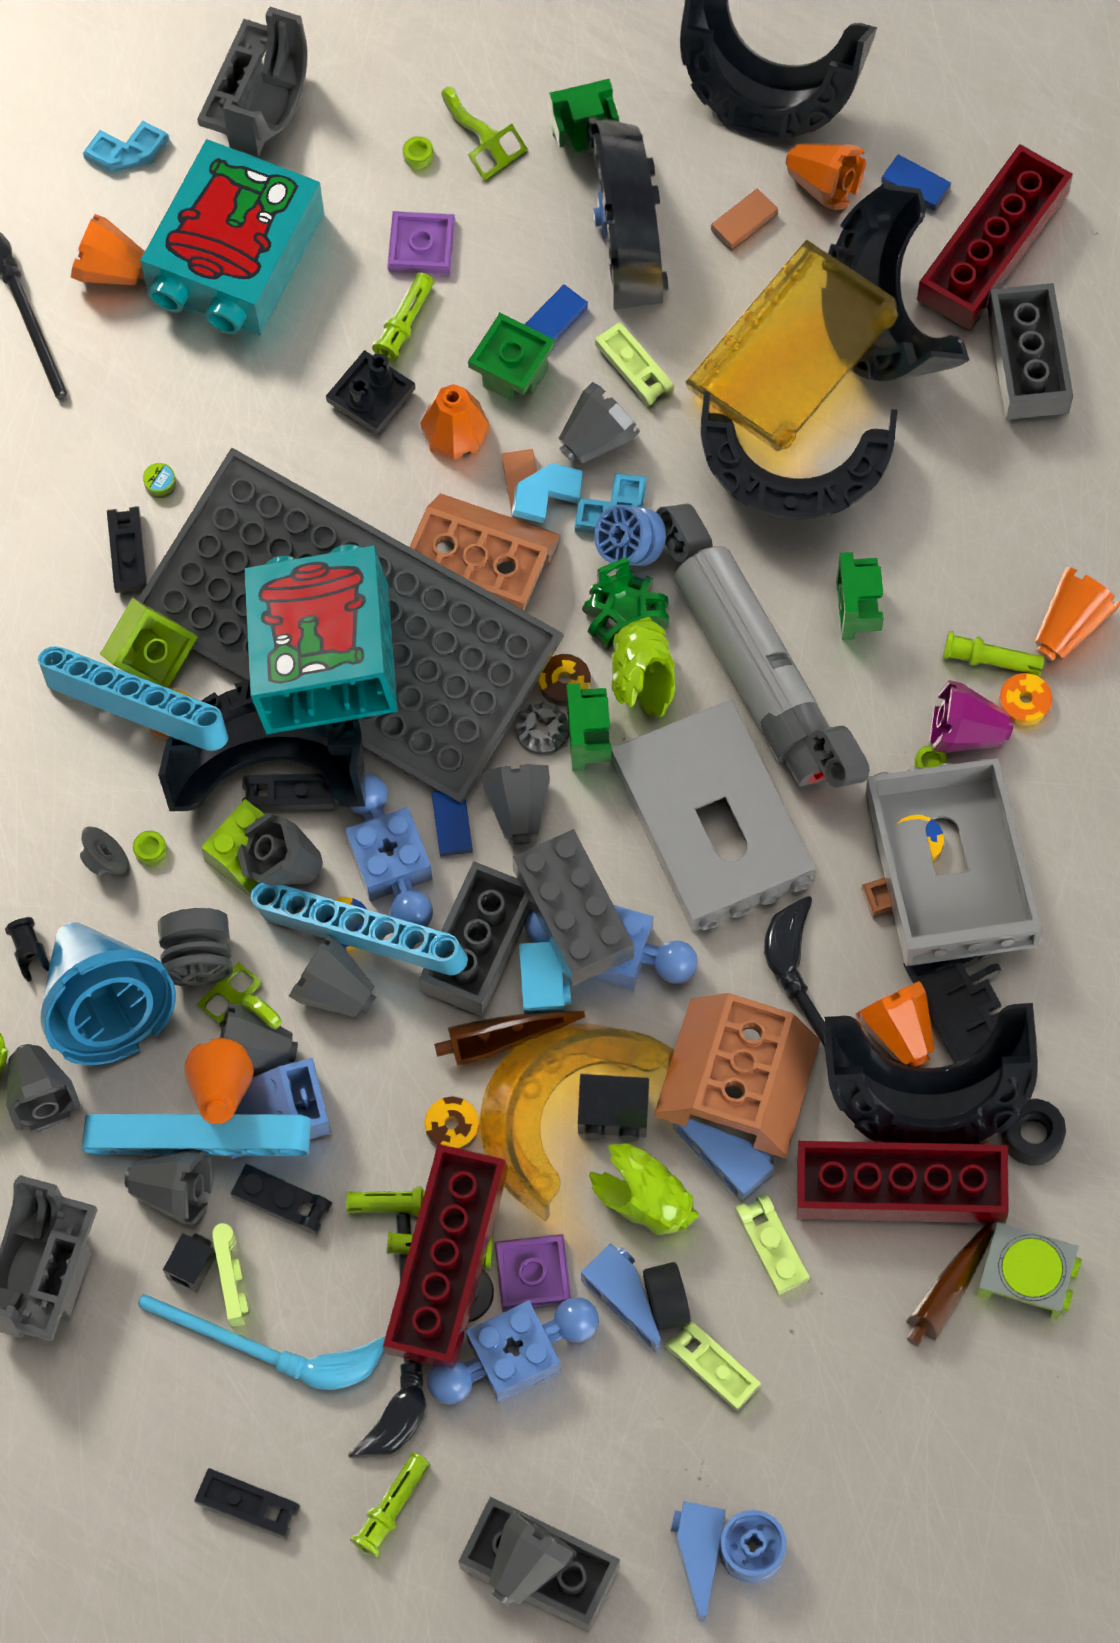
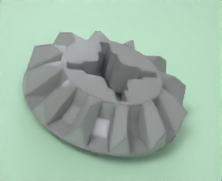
[516,701,569,753]

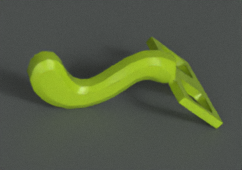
[441,86,528,181]
[196,962,282,1030]

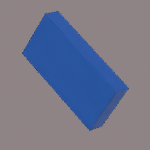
[881,154,951,211]
[524,284,588,340]
[431,791,473,857]

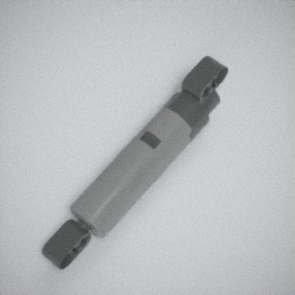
[656,503,870,788]

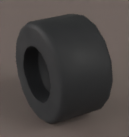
[1001,1098,1066,1166]
[643,1262,691,1330]

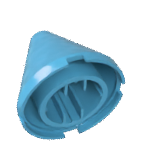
[40,922,176,1065]

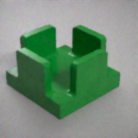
[549,79,619,153]
[468,312,555,399]
[836,552,884,640]
[567,683,612,771]

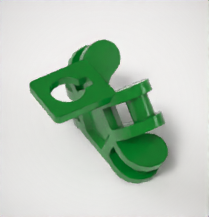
[582,557,669,649]

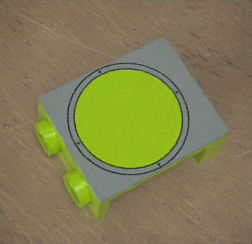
[976,1222,1082,1320]

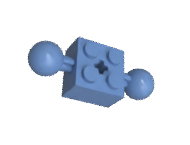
[345,774,433,927]
[525,905,698,991]
[427,1297,599,1404]

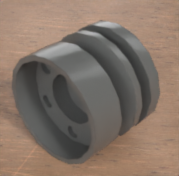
[157,908,233,986]

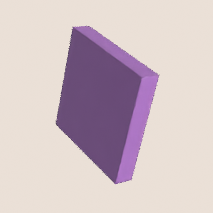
[387,211,455,275]
[494,1234,571,1312]

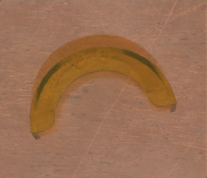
[480,1023,674,1222]

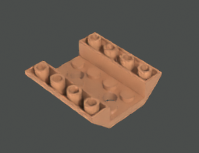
[409,493,561,612]
[653,993,820,1159]

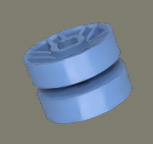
[594,505,666,566]
[719,1510,787,1584]

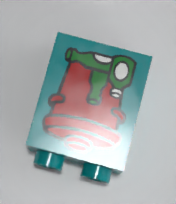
[140,139,324,335]
[245,544,398,734]

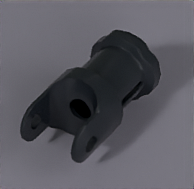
[5,917,50,982]

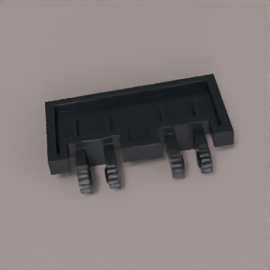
[903,954,1019,1063]

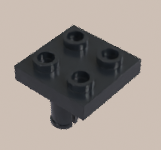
[326,350,416,435]

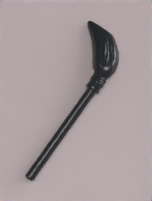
[0,232,67,399]
[764,896,825,1048]
[348,1213,426,1459]

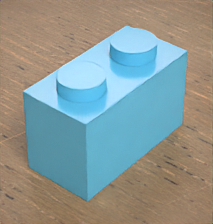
[519,942,571,1014]

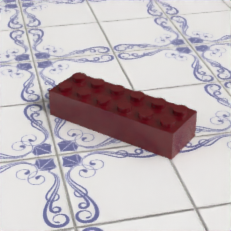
[917,144,1073,330]
[797,1141,1009,1224]
[383,1144,508,1368]

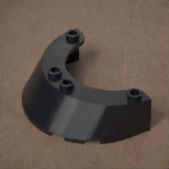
[680,0,877,140]
[585,115,669,310]
[822,183,969,382]
[700,391,897,520]
[158,679,366,812]
[825,1003,1038,1144]

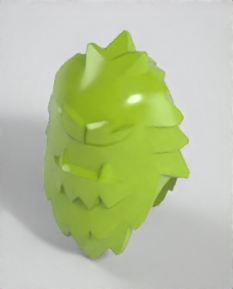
[611,617,676,717]
[589,1143,699,1236]

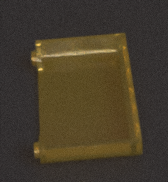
[685,239,898,451]

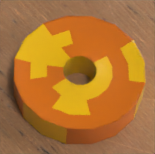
[998,673,1053,726]

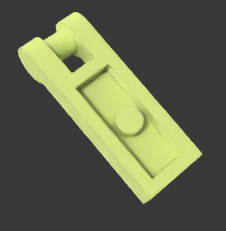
[595,322,674,407]
[735,1193,810,1295]
[212,1223,249,1327]
[664,1321,761,1411]

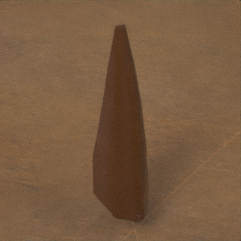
[434,1011,585,1065]
[906,1223,997,1347]

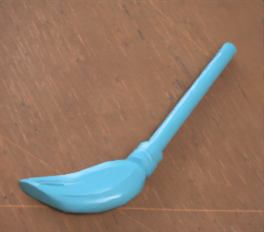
[138,1294,385,1390]

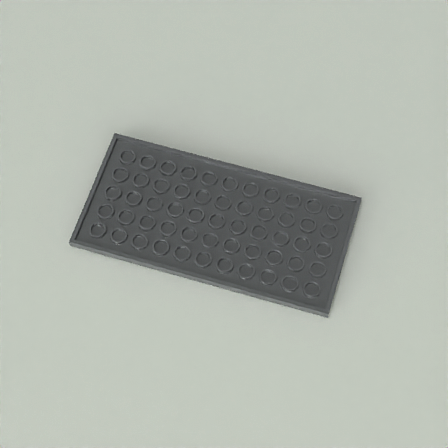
[138,447,564,804]

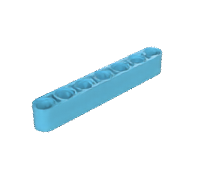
[38,646,228,751]
[251,882,468,975]
[82,1114,312,1156]

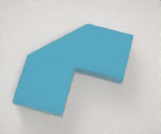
[83,120,170,172]
[512,463,583,523]
[575,473,647,534]

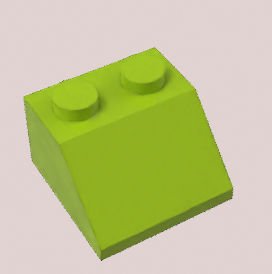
[100,598,198,688]
[201,799,265,897]

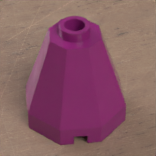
[929,680,1013,753]

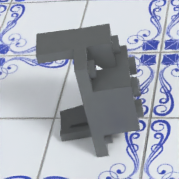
[197,6,308,157]
[0,1175,98,1342]

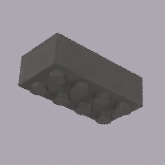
[987,283,1073,420]
[513,829,634,986]
[419,861,532,1017]
[458,1496,620,1632]

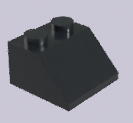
[578,1074,649,1141]

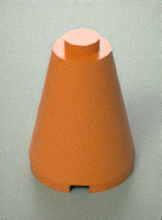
[1035,567,1120,662]
[184,1038,254,1124]

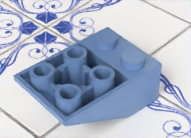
[230,1058,331,1159]

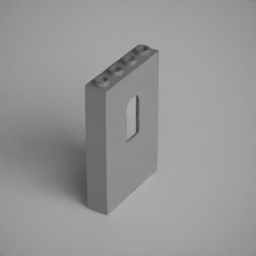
[611,699,816,932]
[865,758,1042,966]

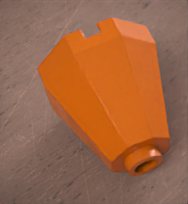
[786,143,866,210]
[70,214,145,285]
[420,384,489,460]
[855,981,935,1067]

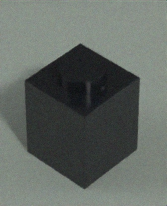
[163,1233,216,1293]

